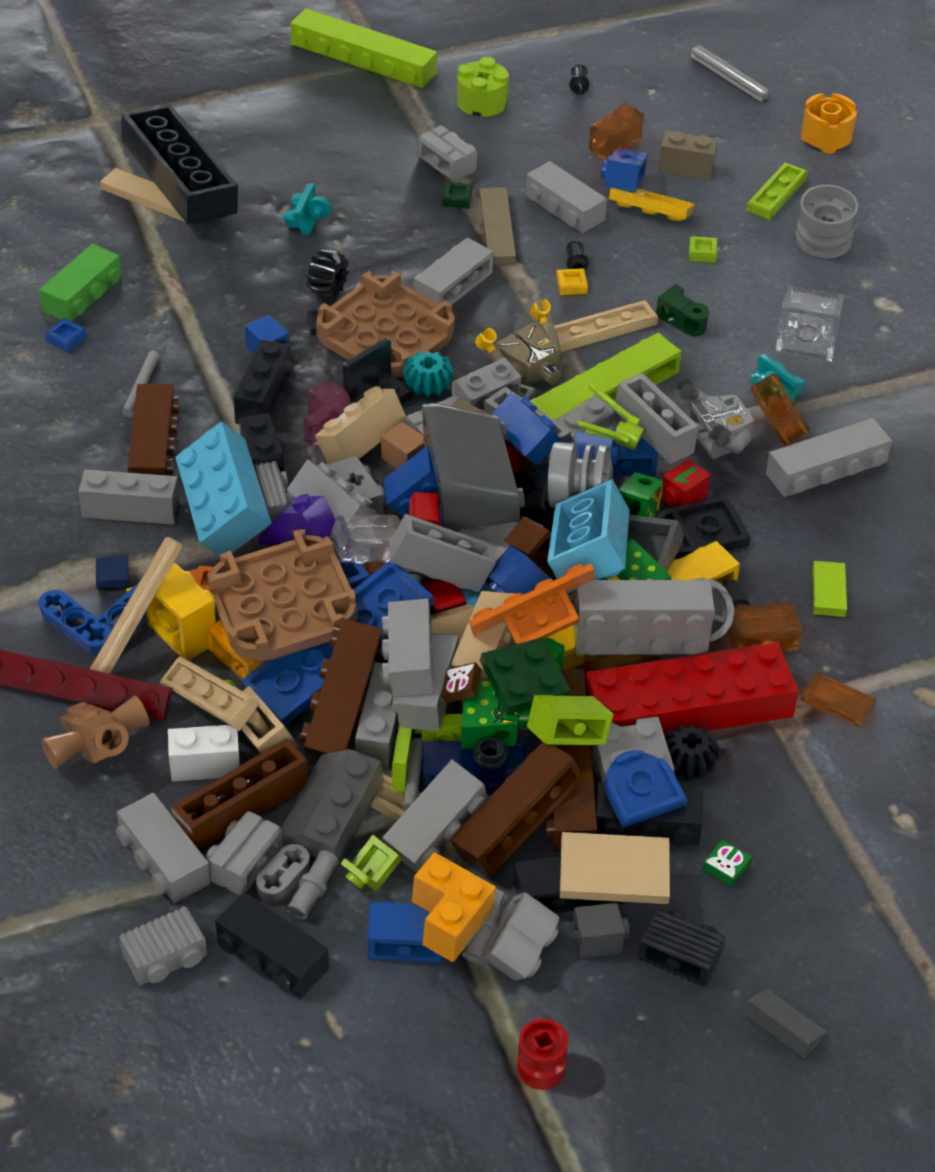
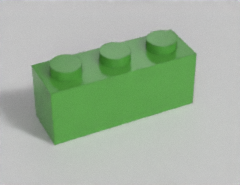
[39,244,122,322]

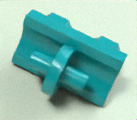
[283,183,332,236]
[749,354,806,408]

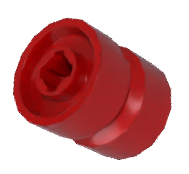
[517,1018,569,1090]

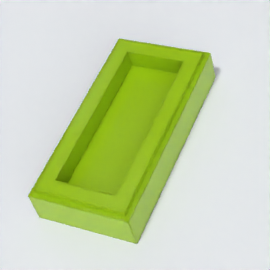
[812,561,847,617]
[392,726,413,792]

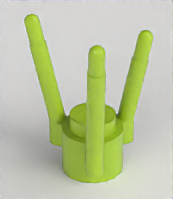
[577,383,644,450]

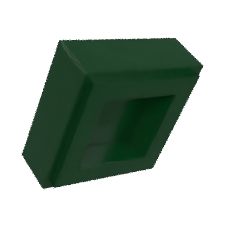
[442,182,473,209]

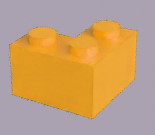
[412,852,496,962]

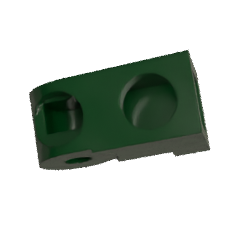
[656,284,709,336]

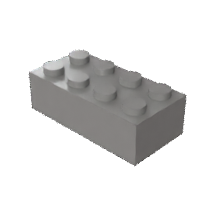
[573,580,714,655]

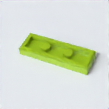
[746,162,808,220]

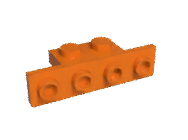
[469,564,595,644]

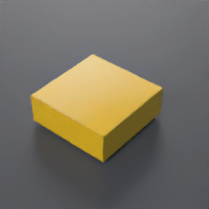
[556,268,588,296]

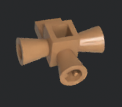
[41,696,150,770]

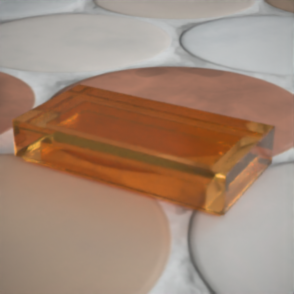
[801,671,876,728]

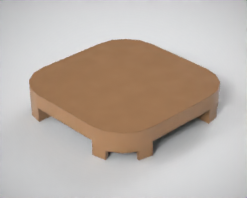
[316,270,455,378]
[207,529,358,662]

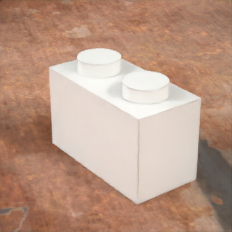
[168,725,240,782]

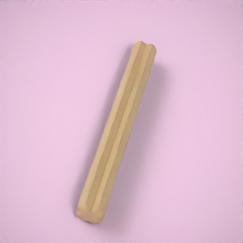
[90,537,182,673]

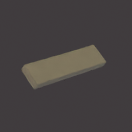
[479,187,516,265]

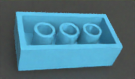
[176,421,272,556]
[547,479,630,593]

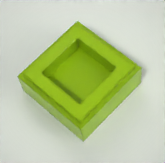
[688,236,717,263]

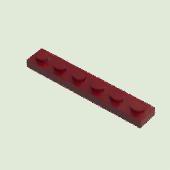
[0,649,173,721]

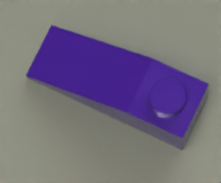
[258,494,340,545]

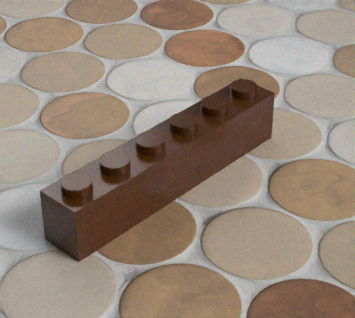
[540,669,597,852]

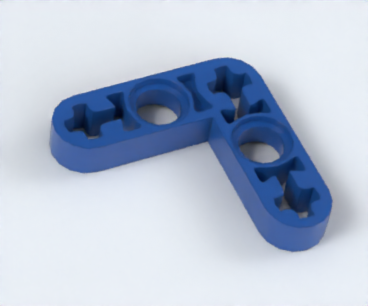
[38,585,147,656]

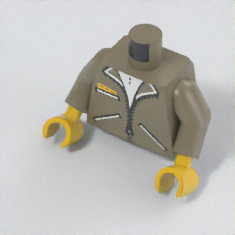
[475,299,562,386]

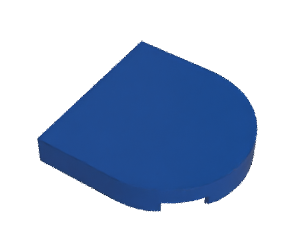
[604,750,688,828]

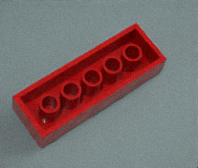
[585,642,799,737]

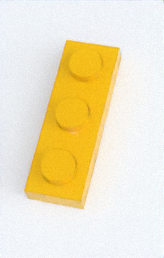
[609,188,695,221]

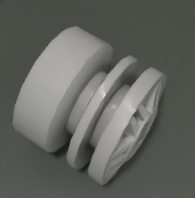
[795,184,859,259]
[548,442,613,508]

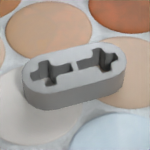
[256,844,310,904]

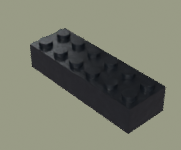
[121,104,238,224]

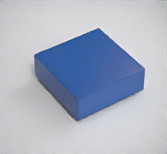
[45,318,87,352]

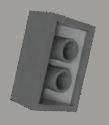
[281,749,384,867]

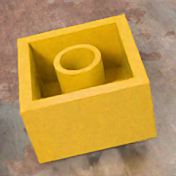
[146,563,217,661]

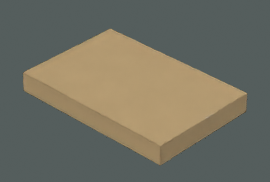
[560,832,670,904]

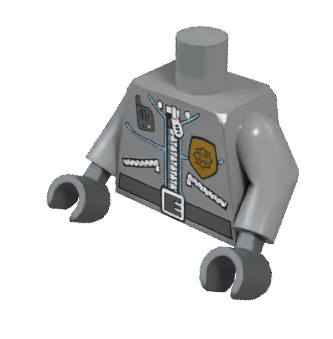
[676,376,764,460]

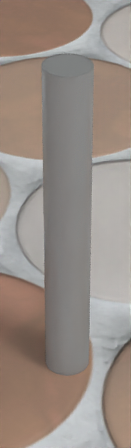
[122,351,160,418]
[403,738,424,812]

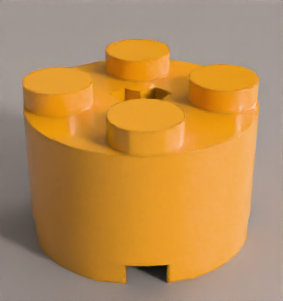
[801,93,857,154]

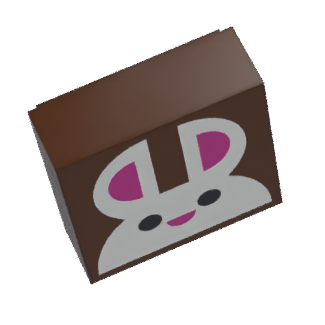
[441,662,481,703]

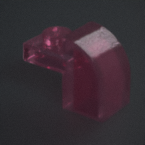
[303,379,350,447]

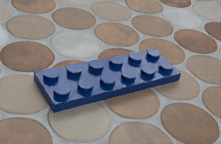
[241,560,435,726]

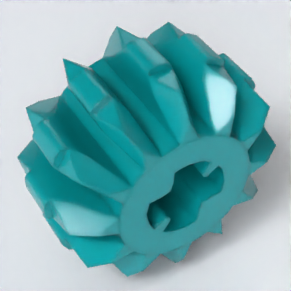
[403,350,453,398]

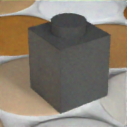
[573,903,629,959]

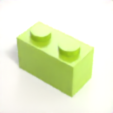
[527,695,613,745]

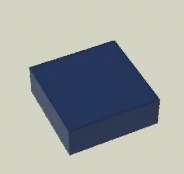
[96,556,129,589]

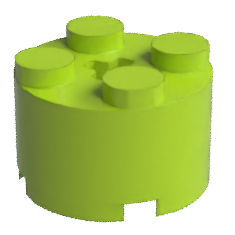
[457,57,509,117]

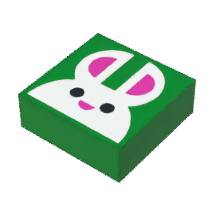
[702,839,752,887]

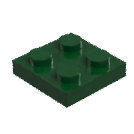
[479,637,571,715]

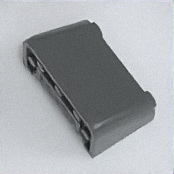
[422,403,525,531]

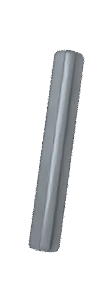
[691,45,769,102]

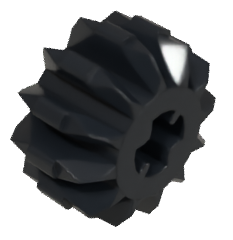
[306,249,349,298]
[665,722,720,781]

